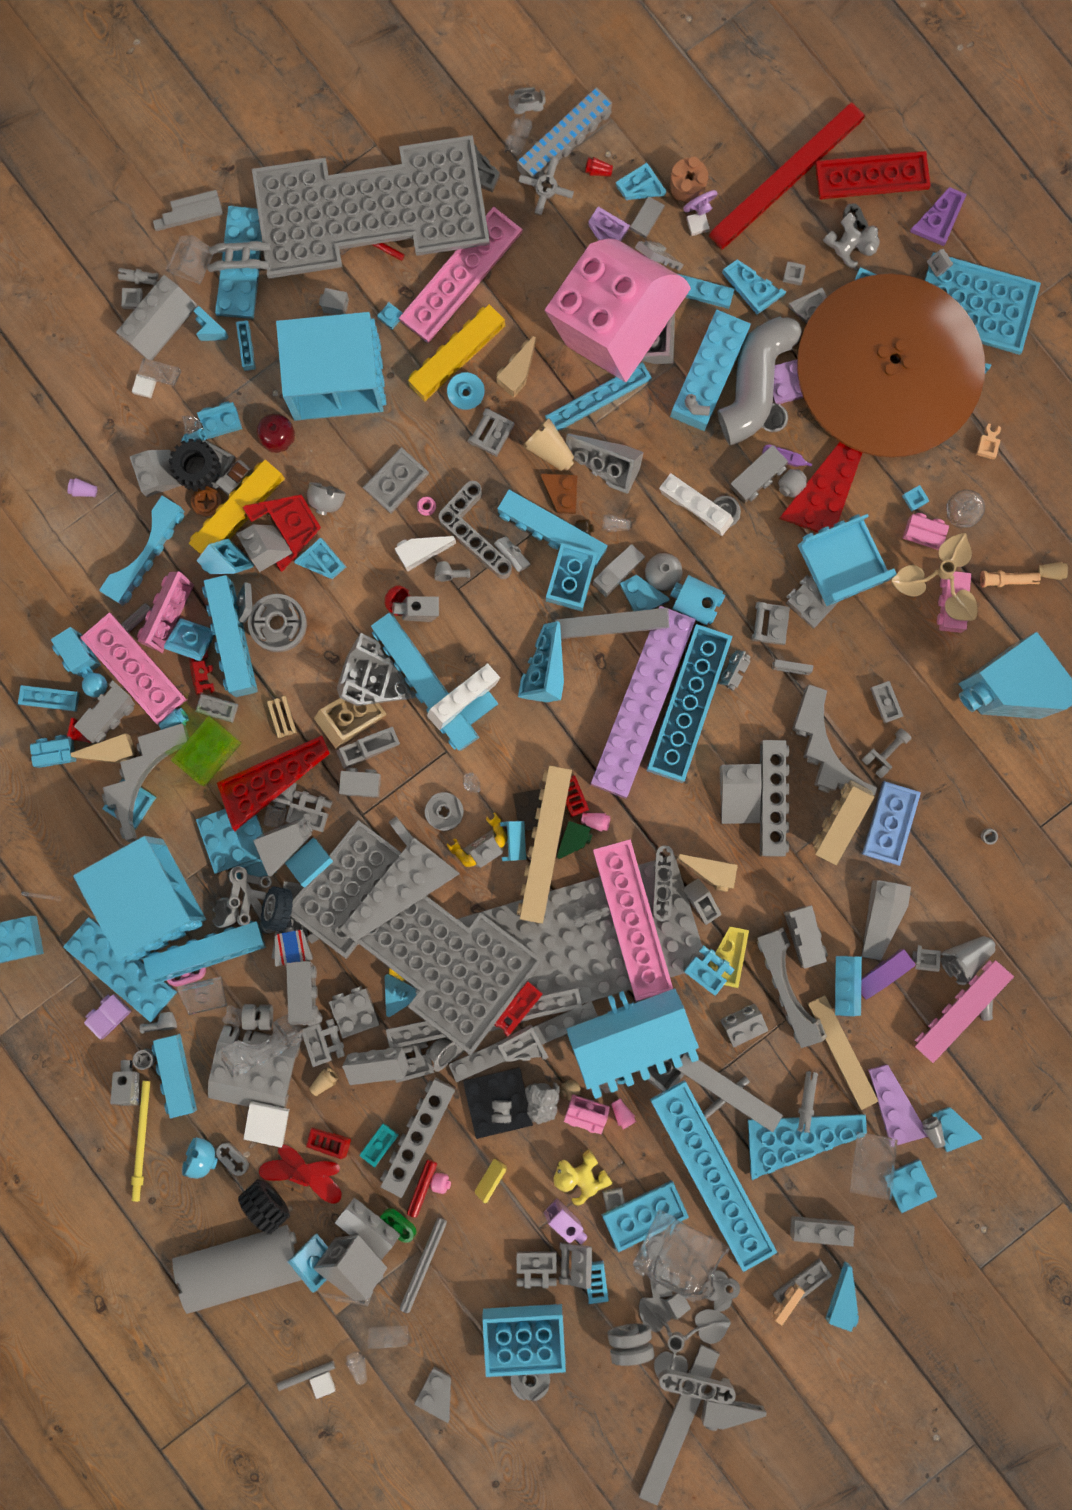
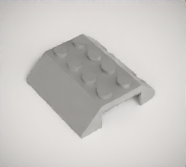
[208,1025,301,1108]

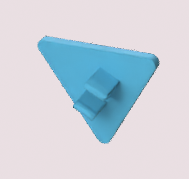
[385,974,416,1017]

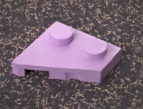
[588,207,630,241]

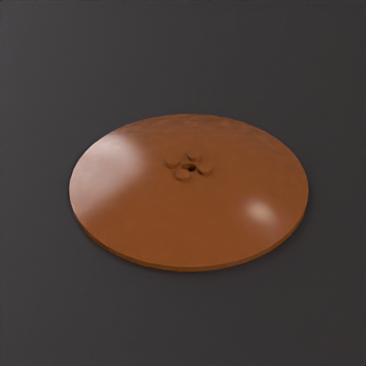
[797,274,985,458]

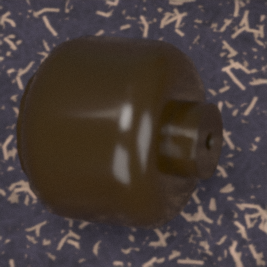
[574,519,594,536]

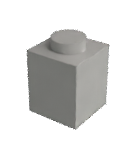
[319,288,349,315]

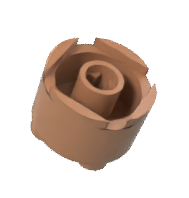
[669,157,708,203]

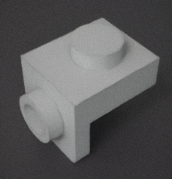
[912,945,941,972]

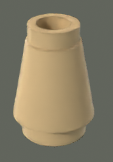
[1038,562,1068,580]
[309,1068,338,1096]

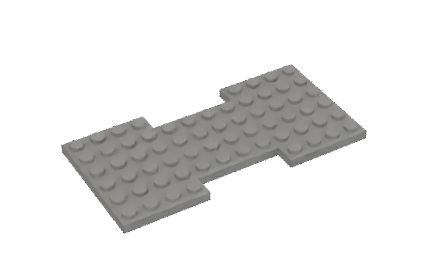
[252,135,490,278]
[291,820,543,1056]

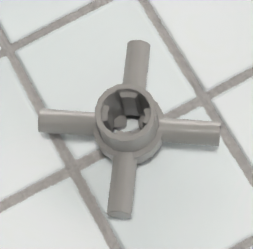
[519,157,574,216]

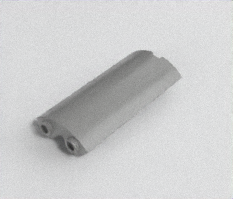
[172,1225,302,1314]

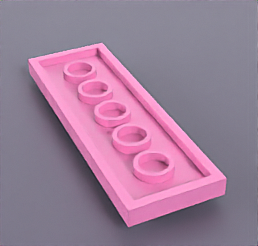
[80,612,187,725]

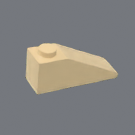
[70,734,137,763]

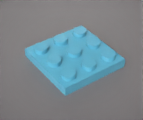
[196,809,263,874]

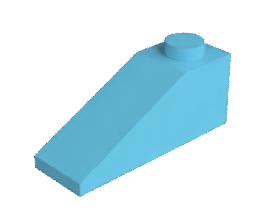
[825,1261,859,1332]

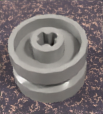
[607,1323,655,1366]

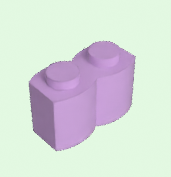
[84,994,132,1040]

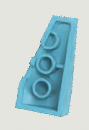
[518,621,564,702]

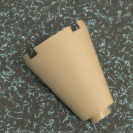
[522,418,575,471]

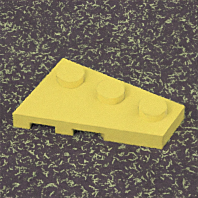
[708,927,749,988]

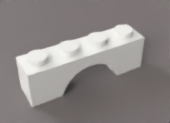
[659,473,733,536]
[427,663,500,730]

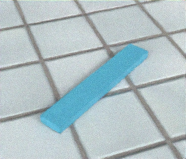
[545,362,652,431]

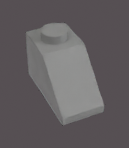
[683,878,722,925]

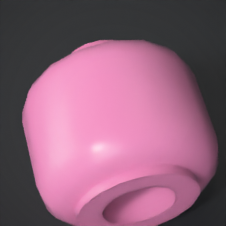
[430,1173,451,1194]

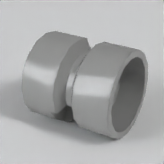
[242,1004,273,1030]

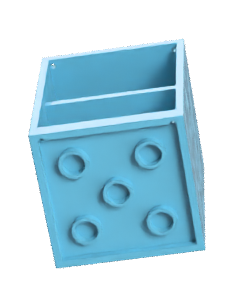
[276,312,387,421]
[73,836,207,962]

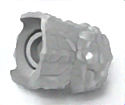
[525,1082,560,1124]

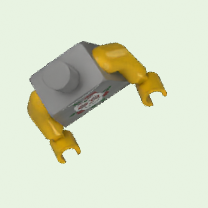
[447,813,507,868]

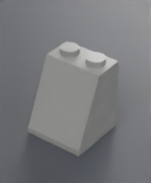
[253,817,312,877]
[313,1235,387,1301]

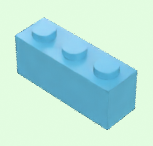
[835,956,862,1016]

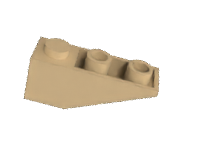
[496,336,536,398]

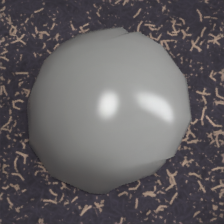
[762,403,788,432]
[212,897,239,928]

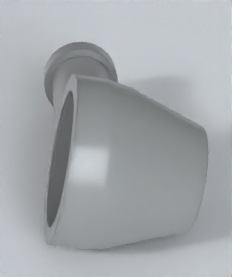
[434,561,470,582]
[140,1012,177,1034]

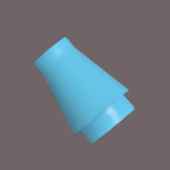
[159,708,189,730]

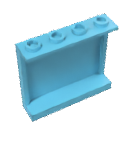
[798,514,897,606]

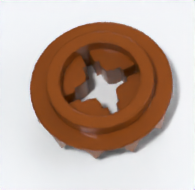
[191,487,222,517]

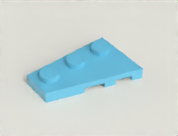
[722,259,786,315]

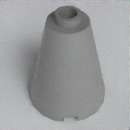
[940,936,996,985]

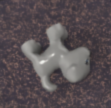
[823,212,880,268]

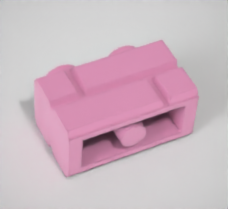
[903,513,949,550]
[564,1094,610,1134]

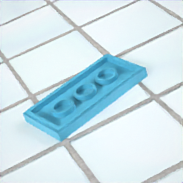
[601,1180,689,1252]

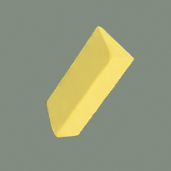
[475,1159,507,1203]

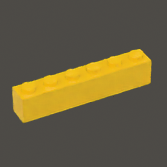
[408,304,505,402]
[189,460,285,555]

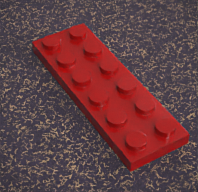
[815,151,931,200]

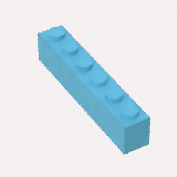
[498,490,608,569]
[143,921,266,985]

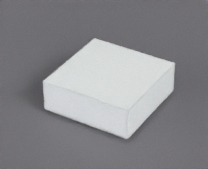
[686,213,710,236]
[132,374,156,398]
[310,1371,336,1399]

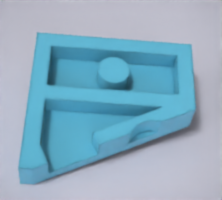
[294,538,346,579]

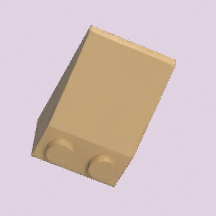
[314,698,387,749]
[676,854,738,892]

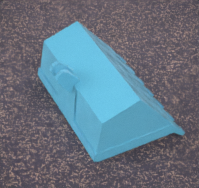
[566,989,699,1098]

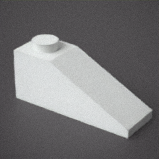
[394,536,456,572]

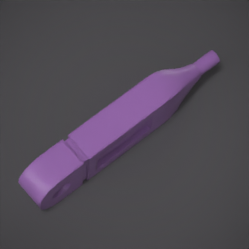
[762,444,812,467]

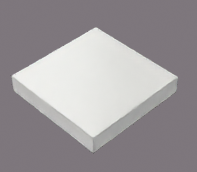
[244,1101,290,1148]

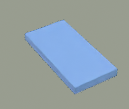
[862,781,921,866]

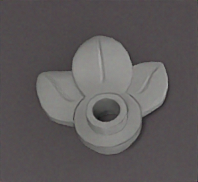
[701,1270,740,1312]

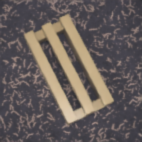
[267,696,297,738]

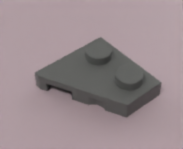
[474,145,500,193]

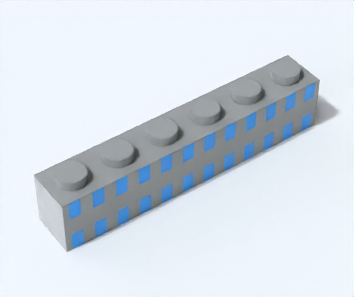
[517,87,612,179]

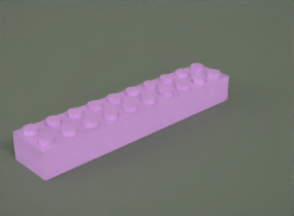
[590,606,696,799]

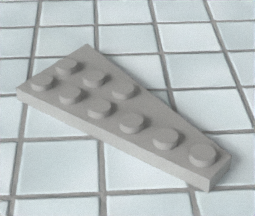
[340,838,460,942]

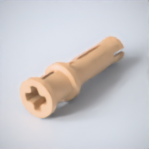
[980,570,1041,588]

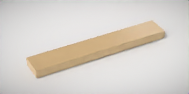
[807,995,879,1110]

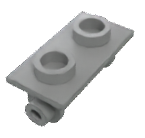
[719,651,751,691]

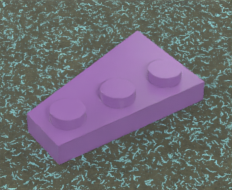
[910,187,967,246]

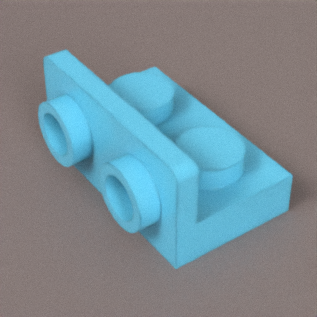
[197,402,243,439]

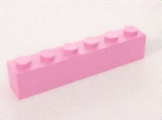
[915,960,1014,1063]

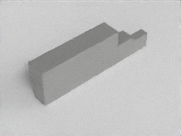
[153,190,223,231]

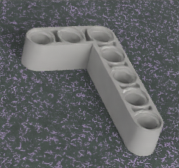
[439,480,512,579]

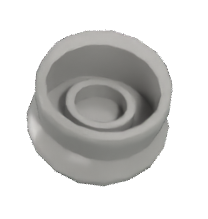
[713,496,741,528]

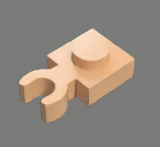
[976,424,1001,459]

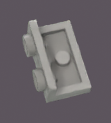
[720,1004,768,1048]

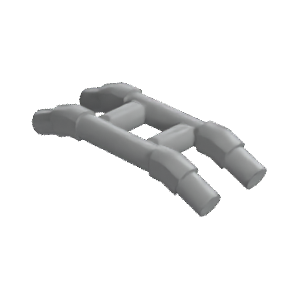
[207,241,271,272]

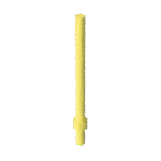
[131,1080,150,1201]

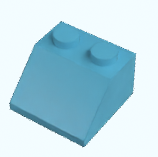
[197,539,255,574]

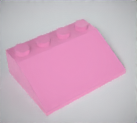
[137,571,194,653]

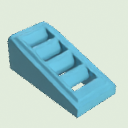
[587,1261,609,1304]

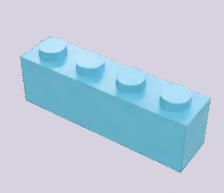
[152,1034,197,1118]

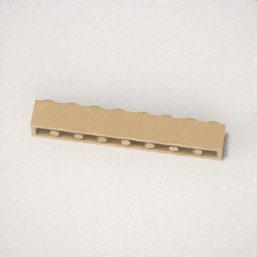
[517,766,572,924]

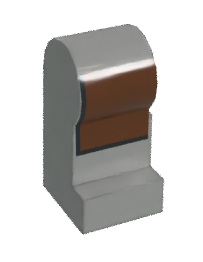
[216,460,252,496]

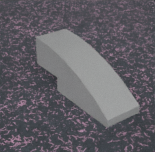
[336,727,400,769]

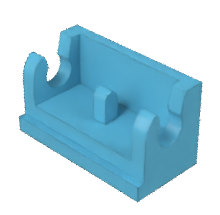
[500,821,526,861]

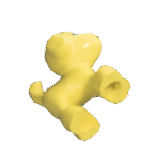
[554,1149,612,1206]

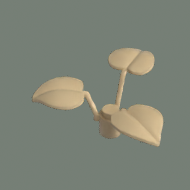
[892,533,978,621]

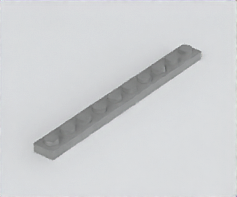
[386,988,582,1048]

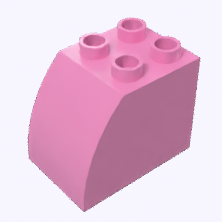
[545,239,691,382]

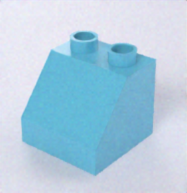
[958,632,1072,719]

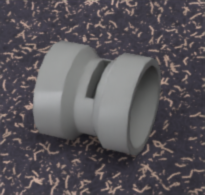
[133,1048,157,1070]
[492,1100,512,1123]

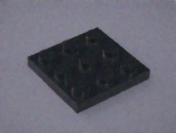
[463,1067,533,1139]

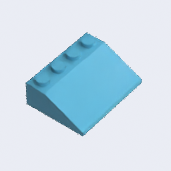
[482,1304,566,1377]

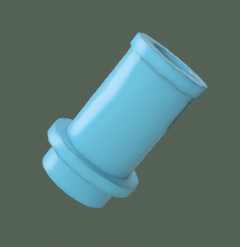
[181,429,207,443]

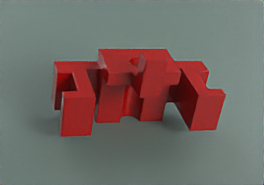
[189,651,215,695]

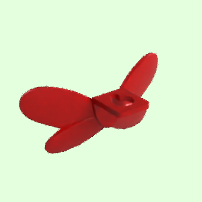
[259,1145,342,1204]

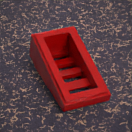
[566,775,589,818]
[306,1128,351,1159]

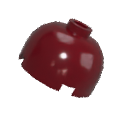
[257,413,295,453]

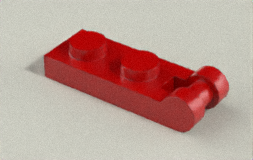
[494,982,543,1037]

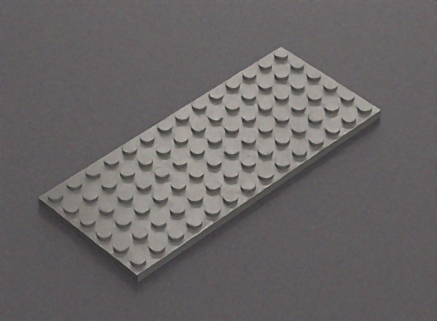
[446,854,708,1039]

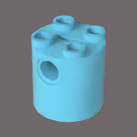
[670,575,726,626]

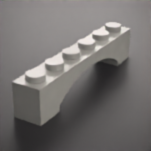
[757,927,827,1048]

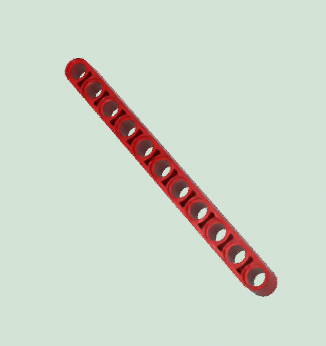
[708,102,865,250]

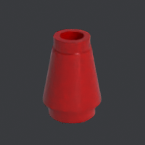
[585,157,613,177]

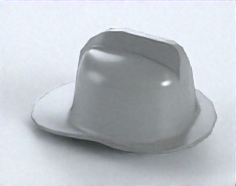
[426,1038,464,1071]

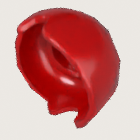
[384,585,410,616]

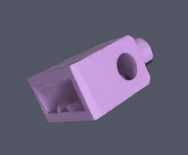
[544,1198,587,1245]

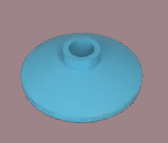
[447,372,485,410]

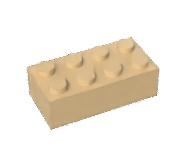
[812,780,874,865]

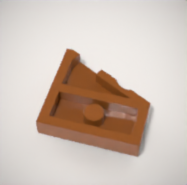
[541,474,577,514]

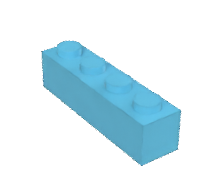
[236,320,256,371]

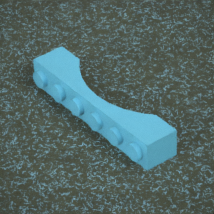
[99,496,185,606]

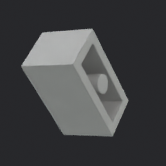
[339,768,381,798]

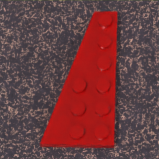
[779,442,862,533]
[217,735,330,831]

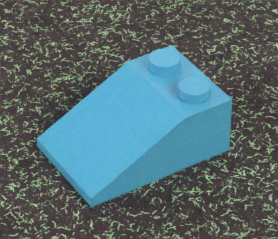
[546,543,598,611]

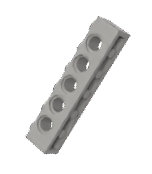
[760,740,789,857]
[380,1077,456,1198]

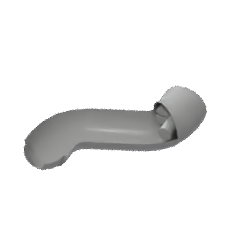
[717,316,802,446]

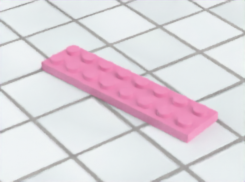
[399,207,522,343]
[593,839,673,1001]

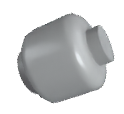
[778,469,807,497]

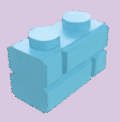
[30,735,76,768]

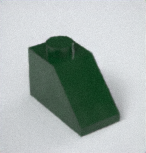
[556,821,593,859]

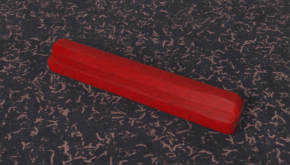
[407,1160,437,1218]

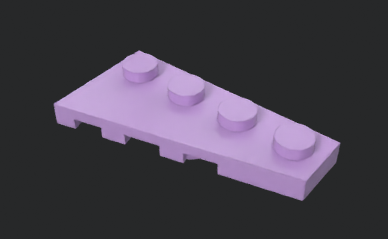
[868,1064,928,1147]

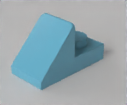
[194,306,229,341]

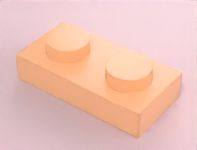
[773,1283,805,1325]

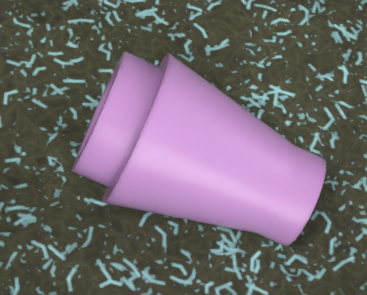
[68,478,97,497]

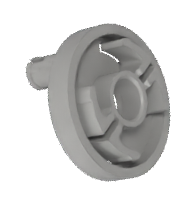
[248,594,307,652]

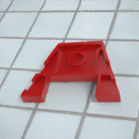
[242,494,321,572]

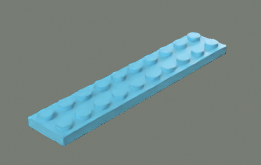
[650,1080,777,1272]

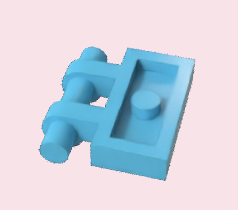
[683,945,735,996]

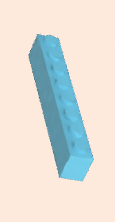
[371,613,480,751]

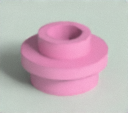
[417,497,436,516]

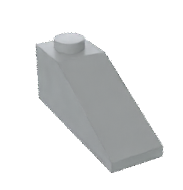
[593,544,645,597]
[701,1400,767,1431]

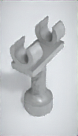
[862,728,912,778]

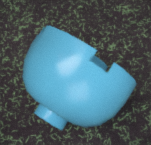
[182,1137,218,1179]

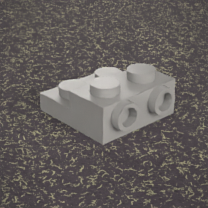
[786,575,838,629]
[329,986,380,1039]

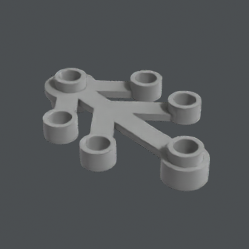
[227,866,274,934]

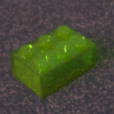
[171,716,242,787]

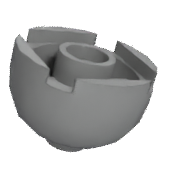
[307,482,346,515]
[645,553,683,591]

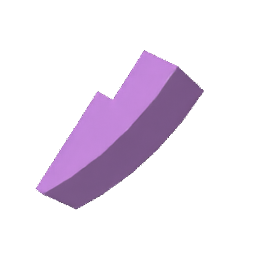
[861,949,916,1000]

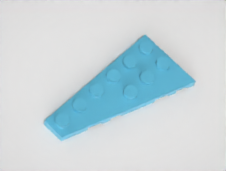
[747,1114,867,1180]

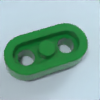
[380,1208,416,1243]

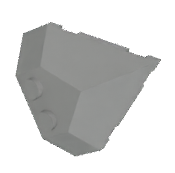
[337,633,417,706]

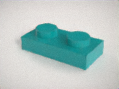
[359,1123,399,1168]

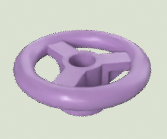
[683,190,718,216]

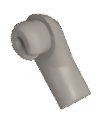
[684,394,710,416]

